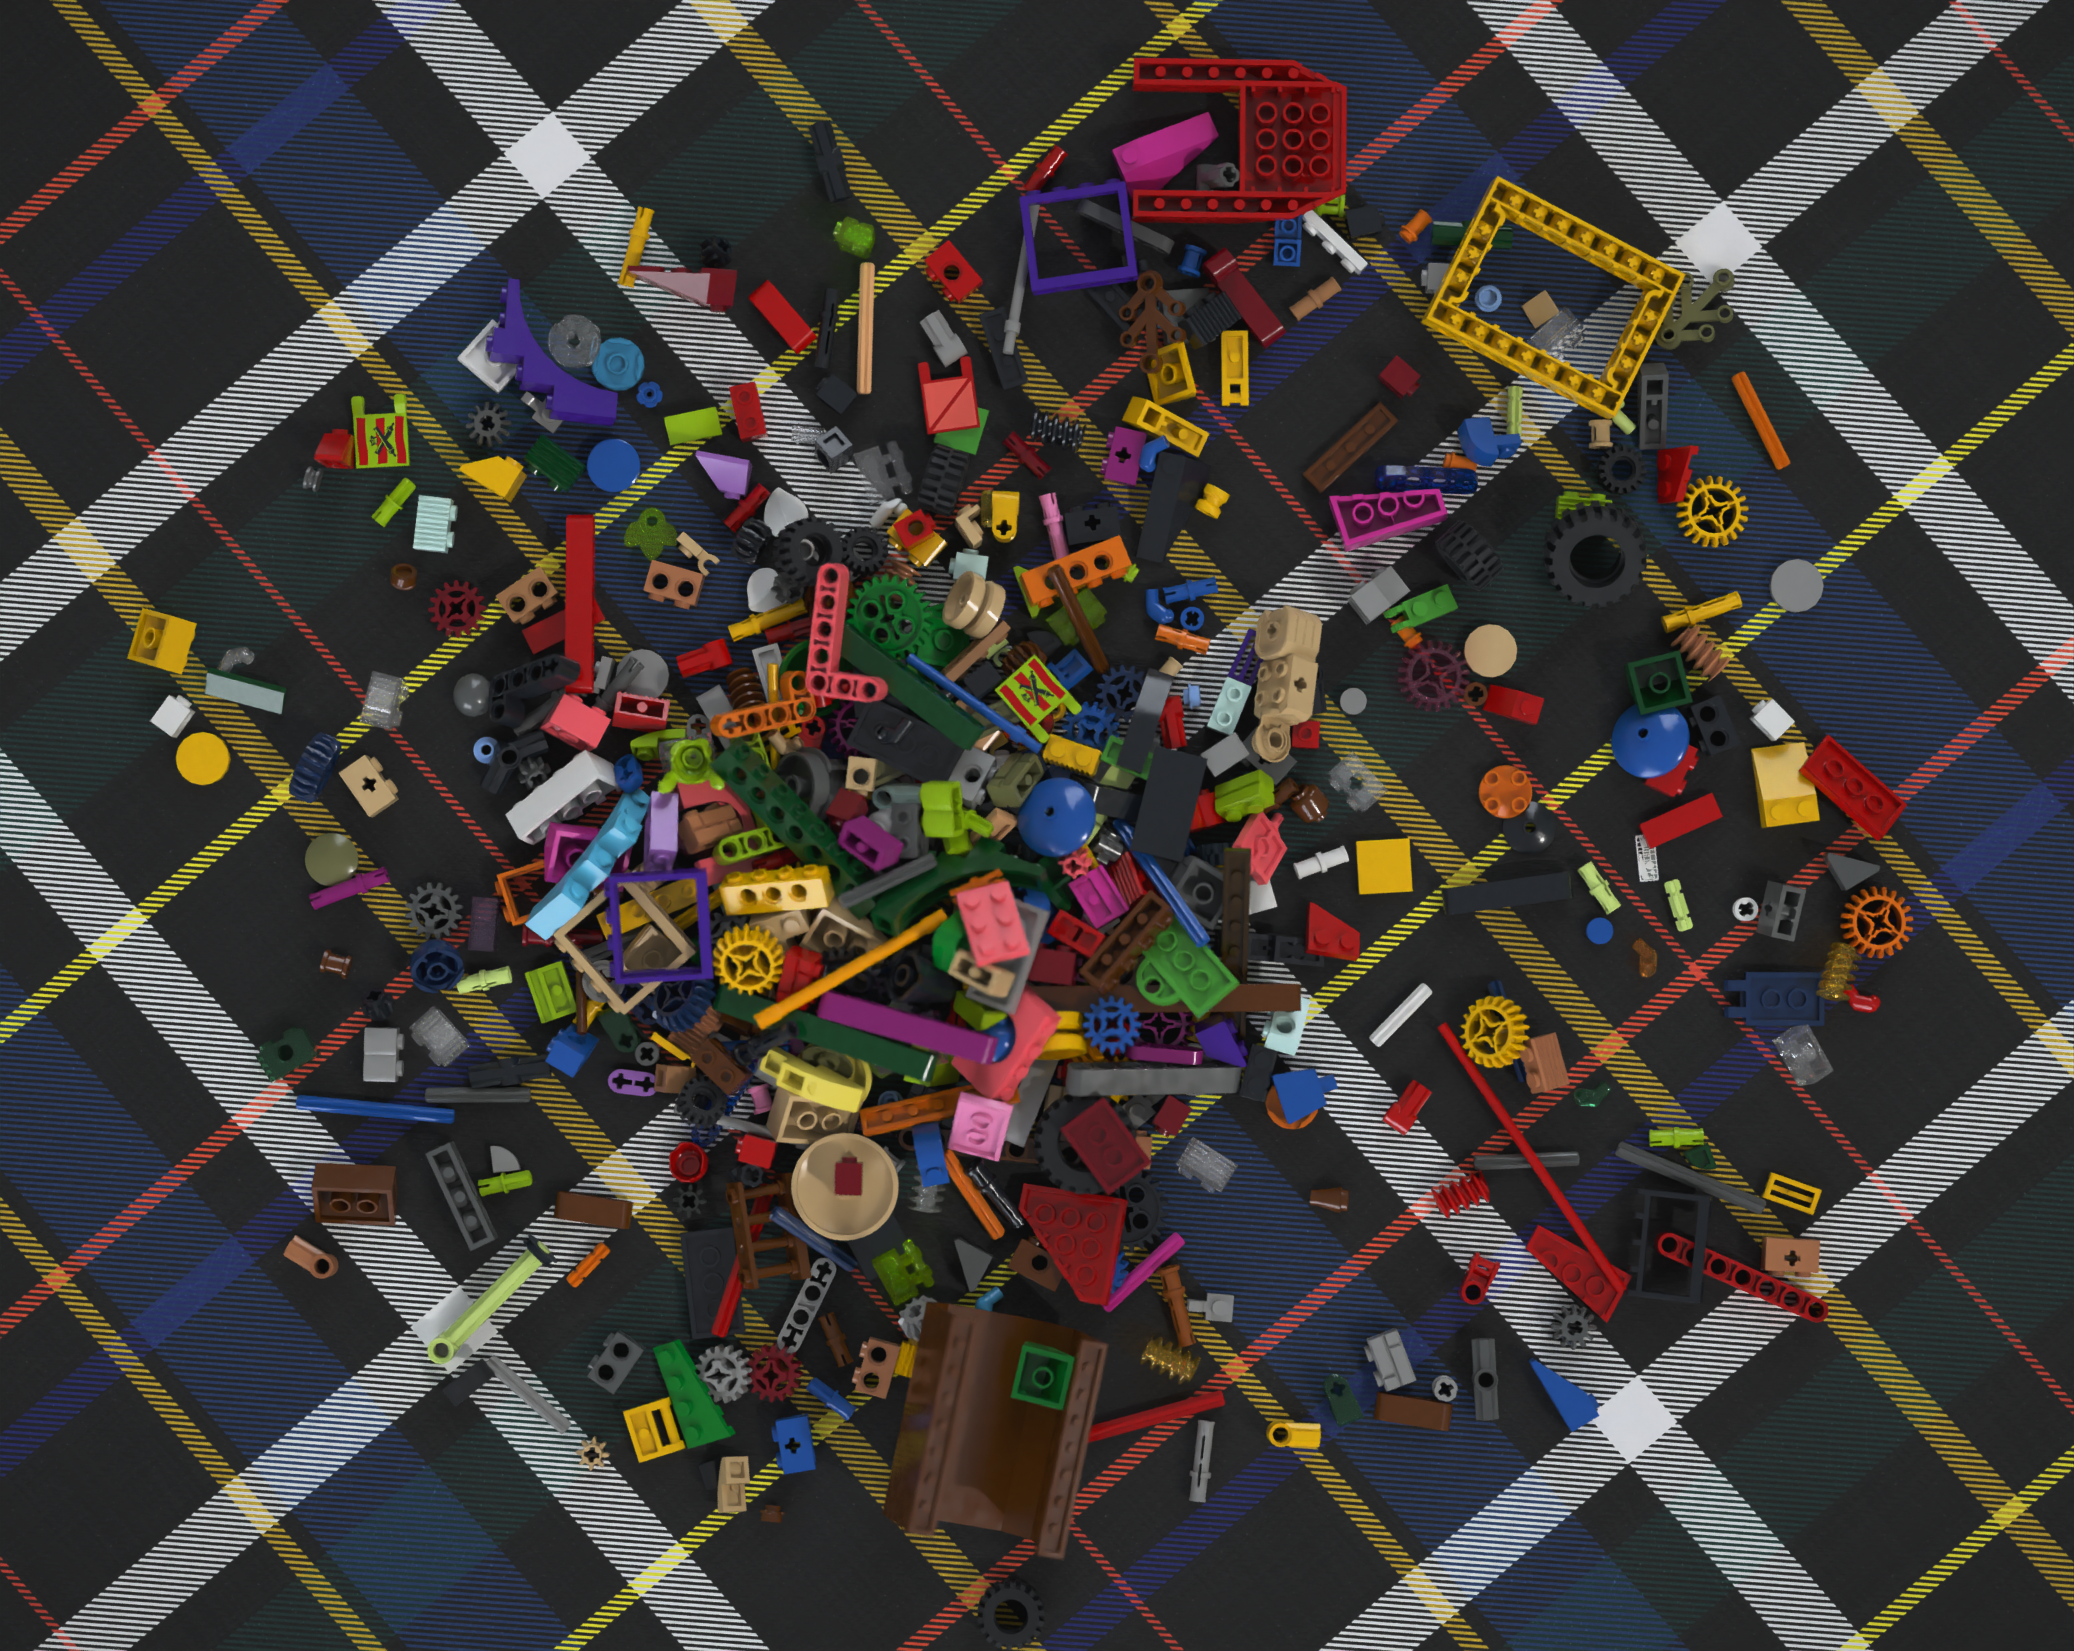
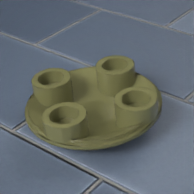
[305,833,359,886]

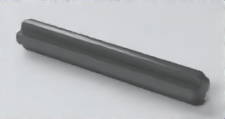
[838,853,937,909]
[425,1087,531,1103]
[1473,1151,1579,1170]

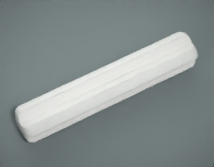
[1369,983,1432,1047]

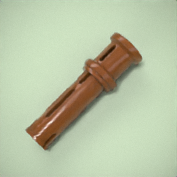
[1156,1264,1196,1347]

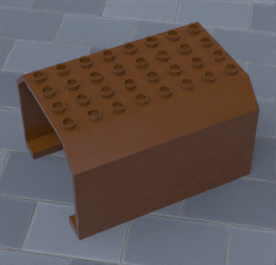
[882,1302,1108,1559]

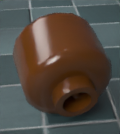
[1290,783,1329,823]

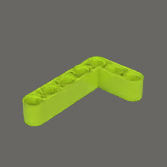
[712,722,786,866]

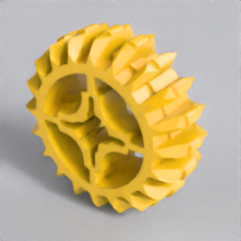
[1676,476,1749,548]
[712,924,785,996]
[1459,996,1530,1068]

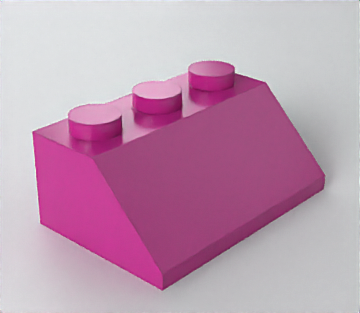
[544,822,633,892]

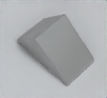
[1200,732,1249,778]

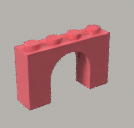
[673,780,767,887]
[951,983,1062,1103]

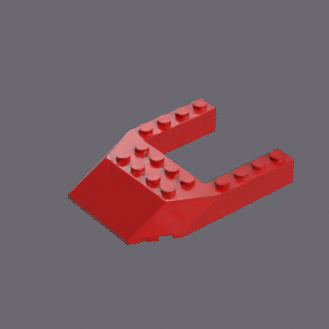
[1132,58,1347,224]

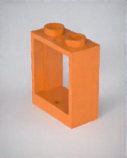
[495,860,557,926]

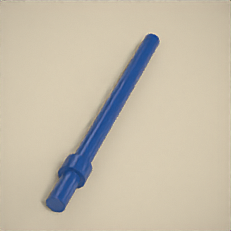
[906,653,1043,754]

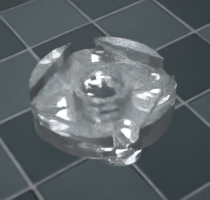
[548,314,601,369]

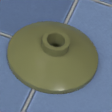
[802,1045,854,1079]

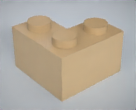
[749,908,812,965]

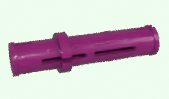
[309,866,390,910]

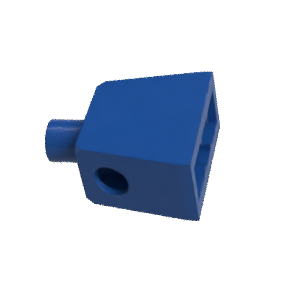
[1272,1068,1338,1124]

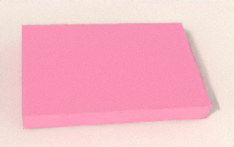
[947,1092,1013,1162]

